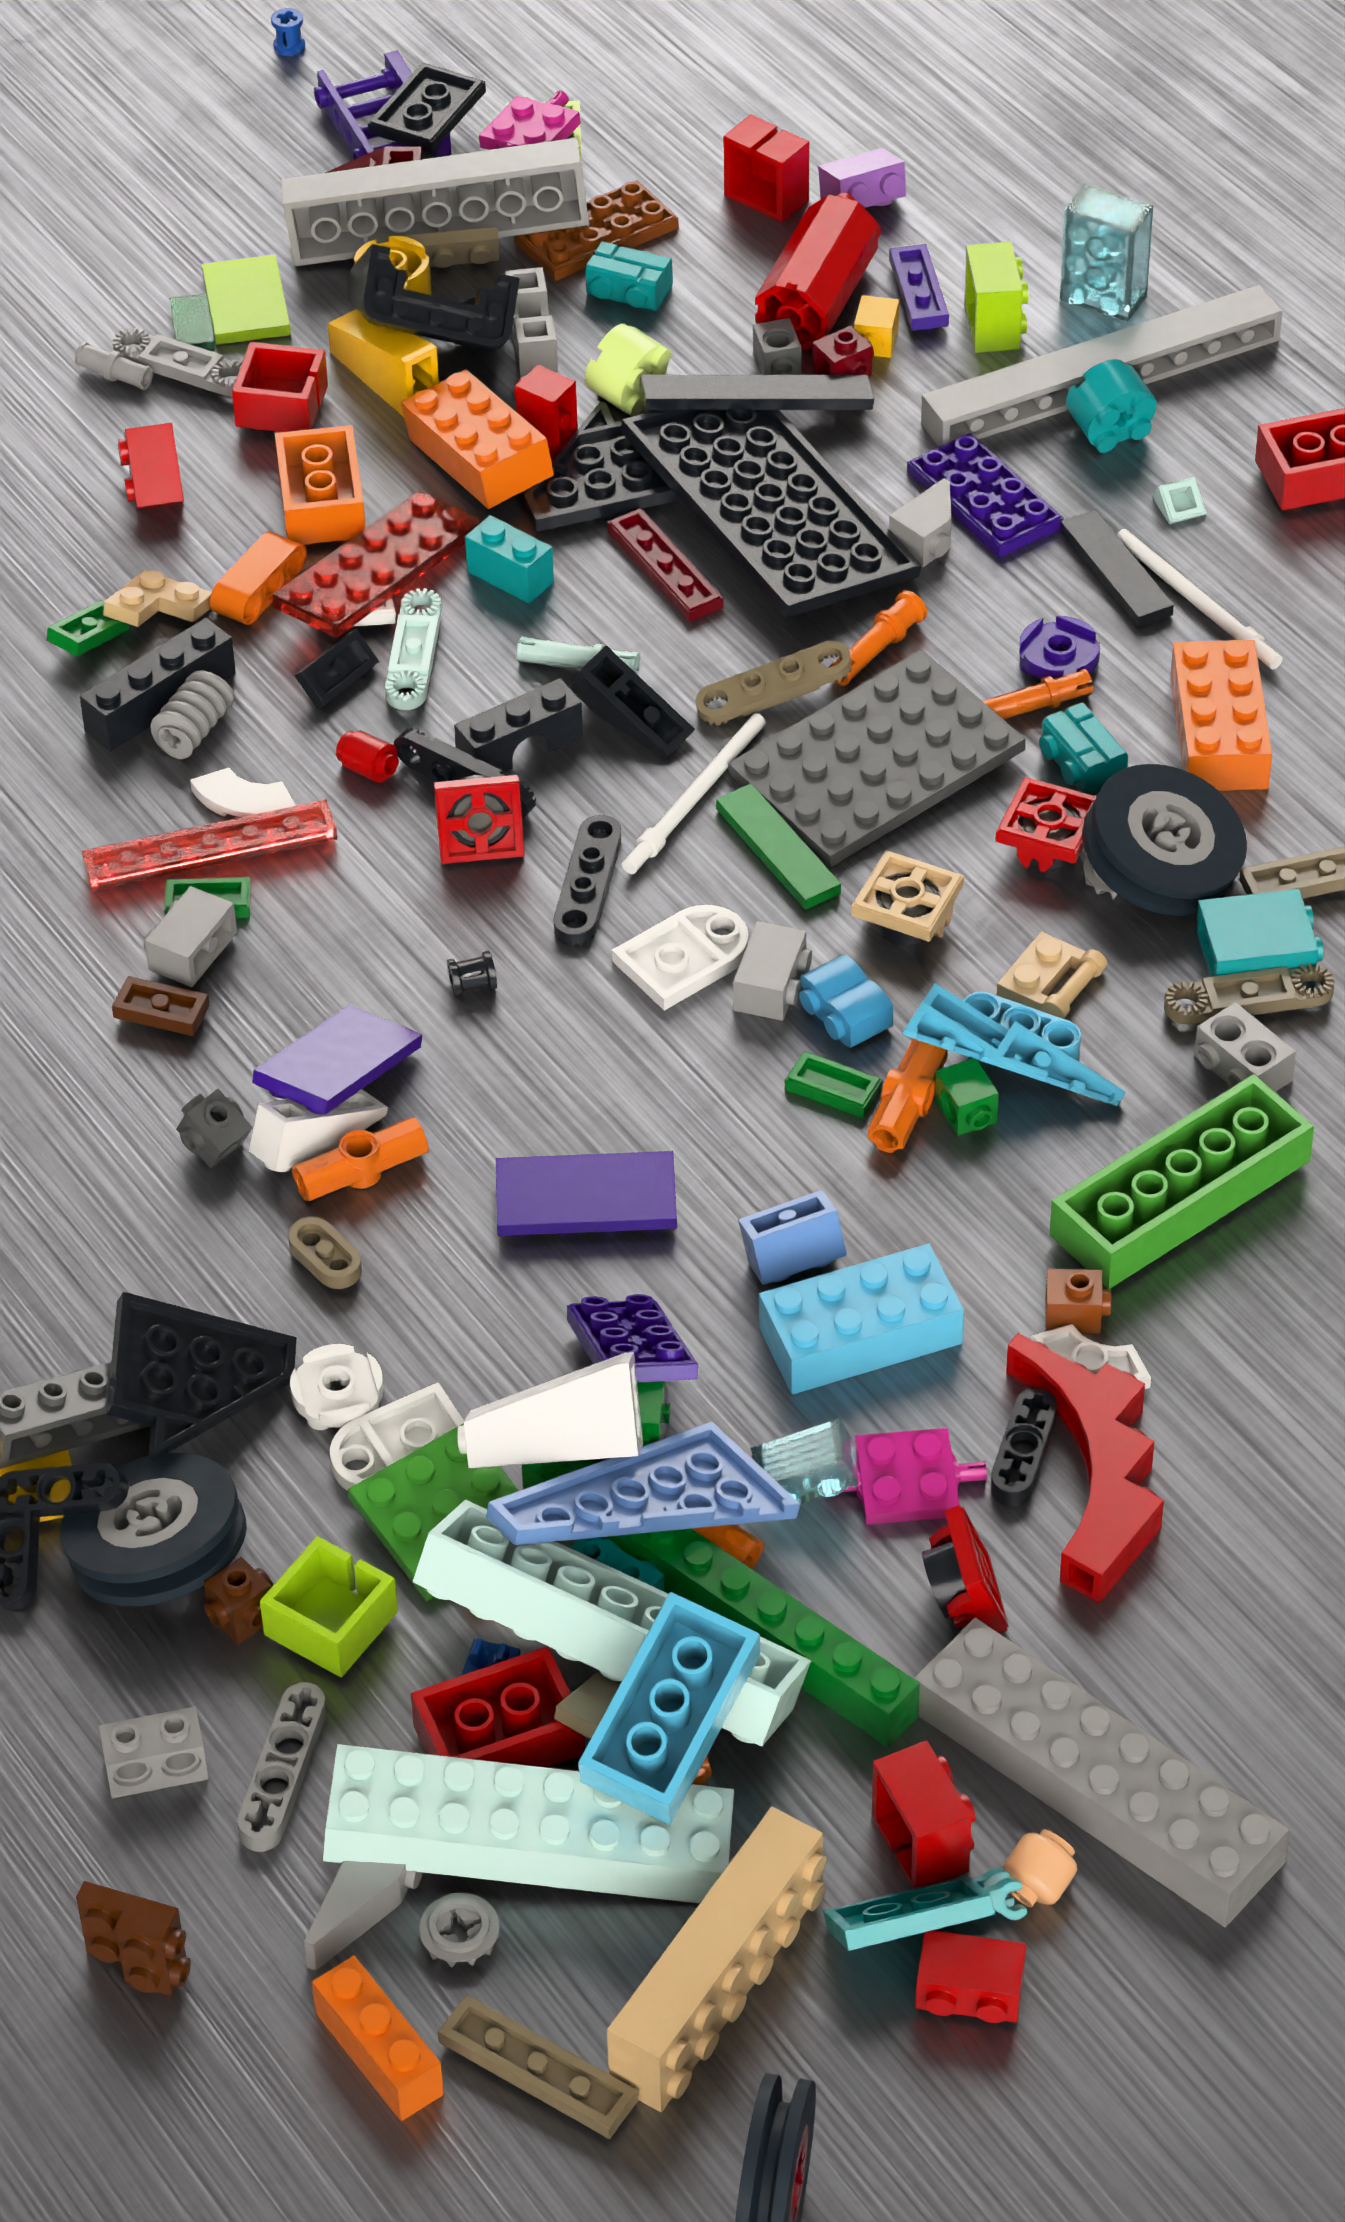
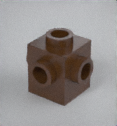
[204,1557,273,1645]

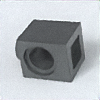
[753,318,801,375]

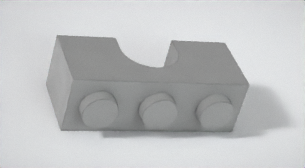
[505,267,558,378]

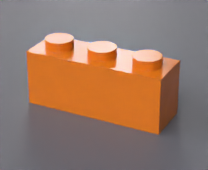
[312,1955,444,2122]

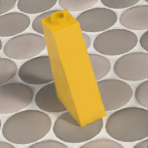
[328,309,439,417]

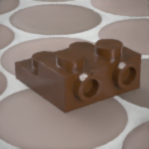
[76,1881,191,1996]

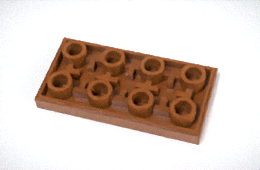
[514,180,679,282]

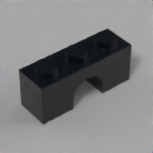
[454,678,583,773]

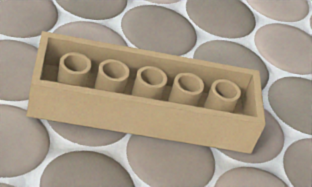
[607,1806,827,2113]

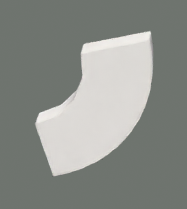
[190,768,298,824]
[1030,1324,1151,1389]

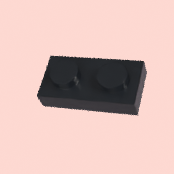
[294,629,379,709]

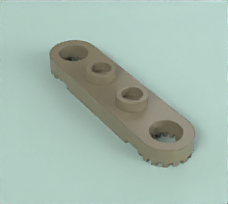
[695,641,852,726]
[1164,963,1335,1024]

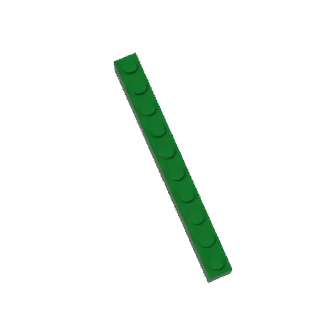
[521,1460,920,1748]

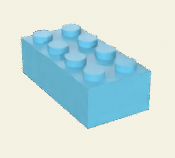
[759,1243,964,1395]
[578,1592,760,1825]

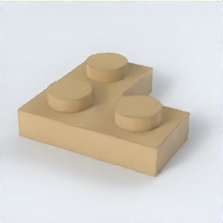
[103,570,211,627]

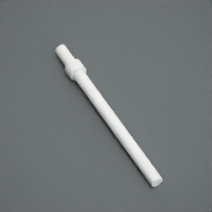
[1117,529,1282,670]
[622,713,766,874]

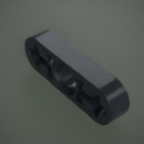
[991,1388,1057,1506]

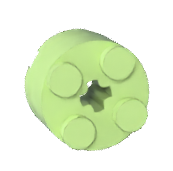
[585,323,671,417]

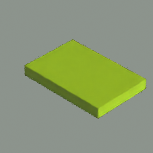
[202,254,291,345]

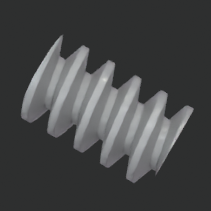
[150,670,234,759]

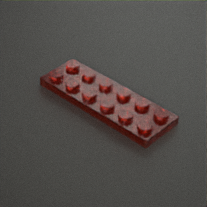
[273,490,482,638]

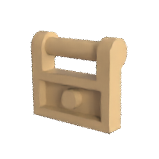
[996,931,1108,1019]

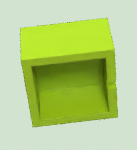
[964,242,1029,353]
[260,1536,398,1678]

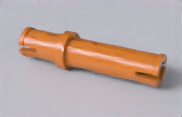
[982,669,1093,720]

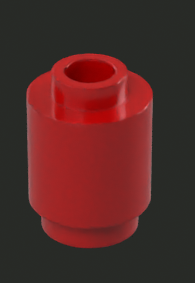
[336,730,399,783]

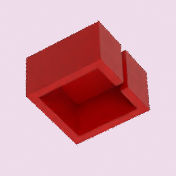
[723,114,809,223]
[232,342,328,432]
[872,1740,976,1888]

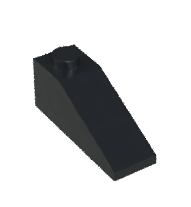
[570,646,695,758]

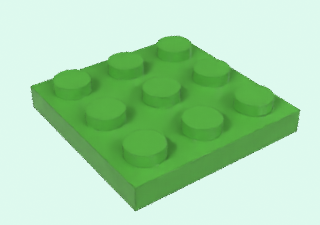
[348,1423,519,1602]

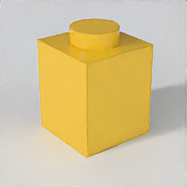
[854,295,899,358]

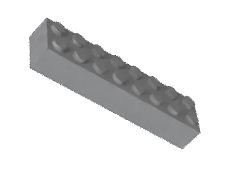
[281,138,589,266]
[914,1618,1290,1928]

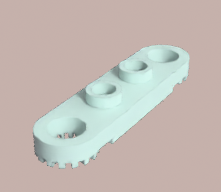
[385,588,442,710]

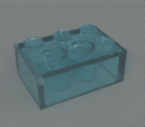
[1060,184,1153,322]

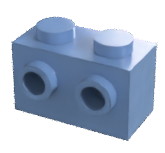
[738,1190,847,1285]

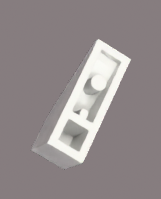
[249,1089,388,1172]

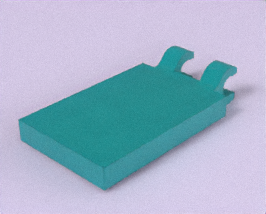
[823,1868,1028,1951]

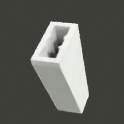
[457,1352,643,1468]

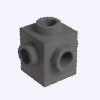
[176,1089,253,1168]

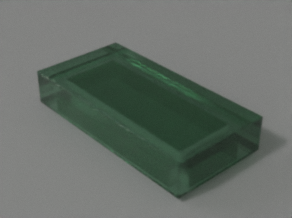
[170,294,216,352]

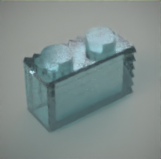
[750,1418,858,1504]

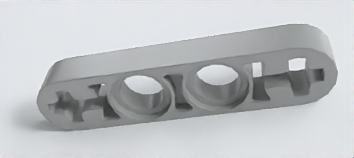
[237,1682,327,1852]

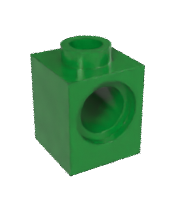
[935,1058,999,1136]

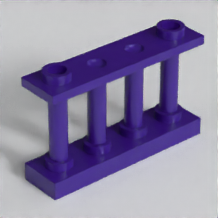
[314,50,451,160]

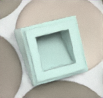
[1152,477,1207,524]

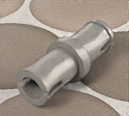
[75,342,153,390]

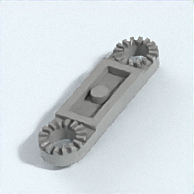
[113,328,242,396]

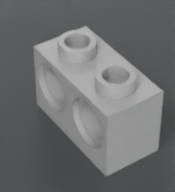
[1194,1002,1296,1092]
[98,1706,209,1799]

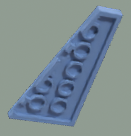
[486,1422,800,1545]

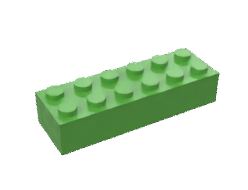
[1049,1074,1314,1289]

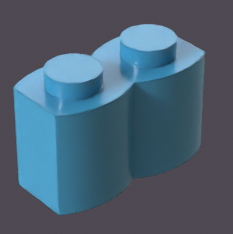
[799,954,893,1048]

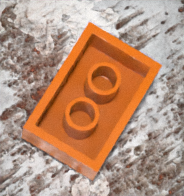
[274,425,366,545]

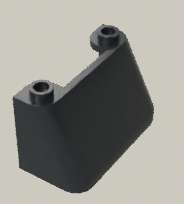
[348,244,520,351]

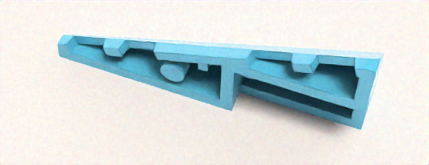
[902,983,1126,1106]

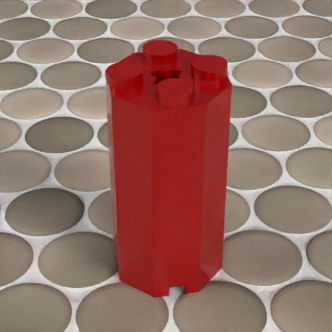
[755,193,881,351]

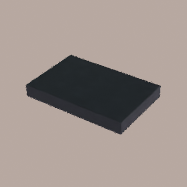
[368,62,486,153]

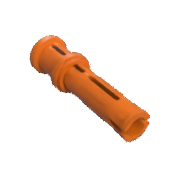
[829,590,927,686]

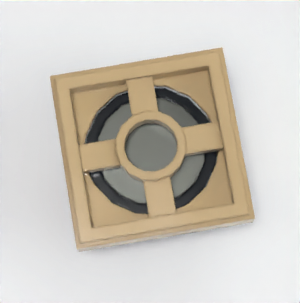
[851,850,964,946]

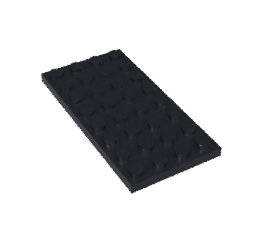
[621,410,921,618]

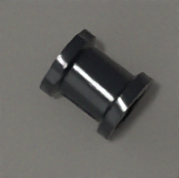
[447,951,497,997]

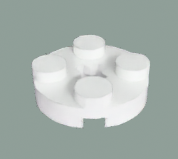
[290,1344,384,1430]

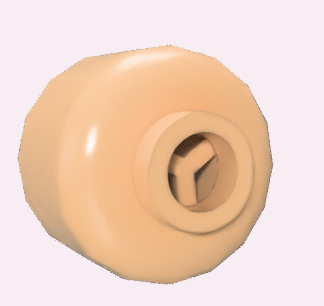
[1003,1829,1077,1907]

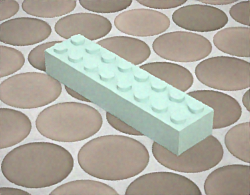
[413,1499,811,1747]
[323,1744,734,1904]

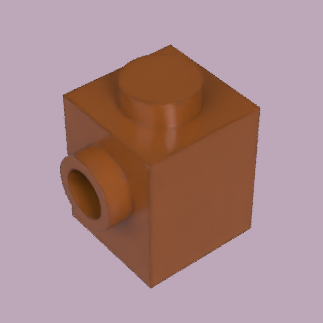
[1045,1268,1111,1334]

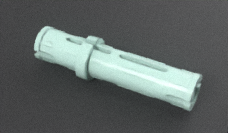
[517,636,641,675]

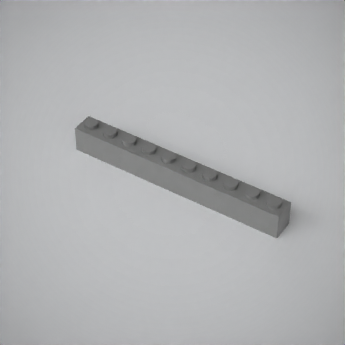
[921,285,1282,447]

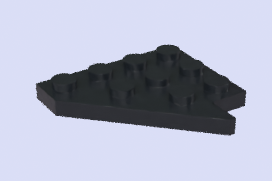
[525,402,681,532]
[107,1292,297,1460]

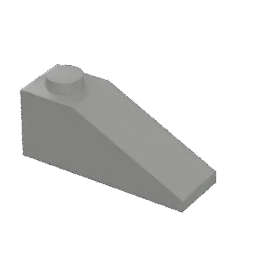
[304,1861,423,1971]

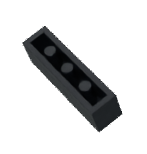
[80,618,236,752]

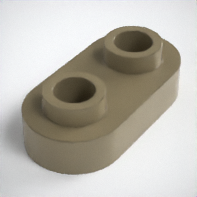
[288,1217,362,1289]

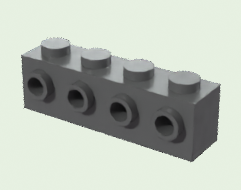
[0,1362,149,1469]

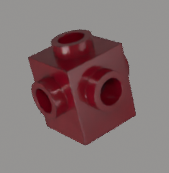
[812,325,874,377]

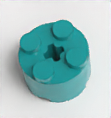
[1066,359,1157,453]

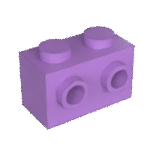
[818,148,906,208]

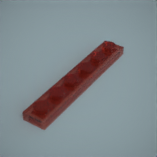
[82,799,337,891]

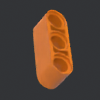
[209,531,307,625]

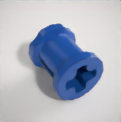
[271,8,305,56]

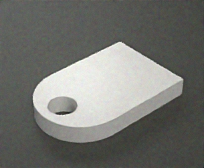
[612,905,748,1011]
[330,1382,464,1491]

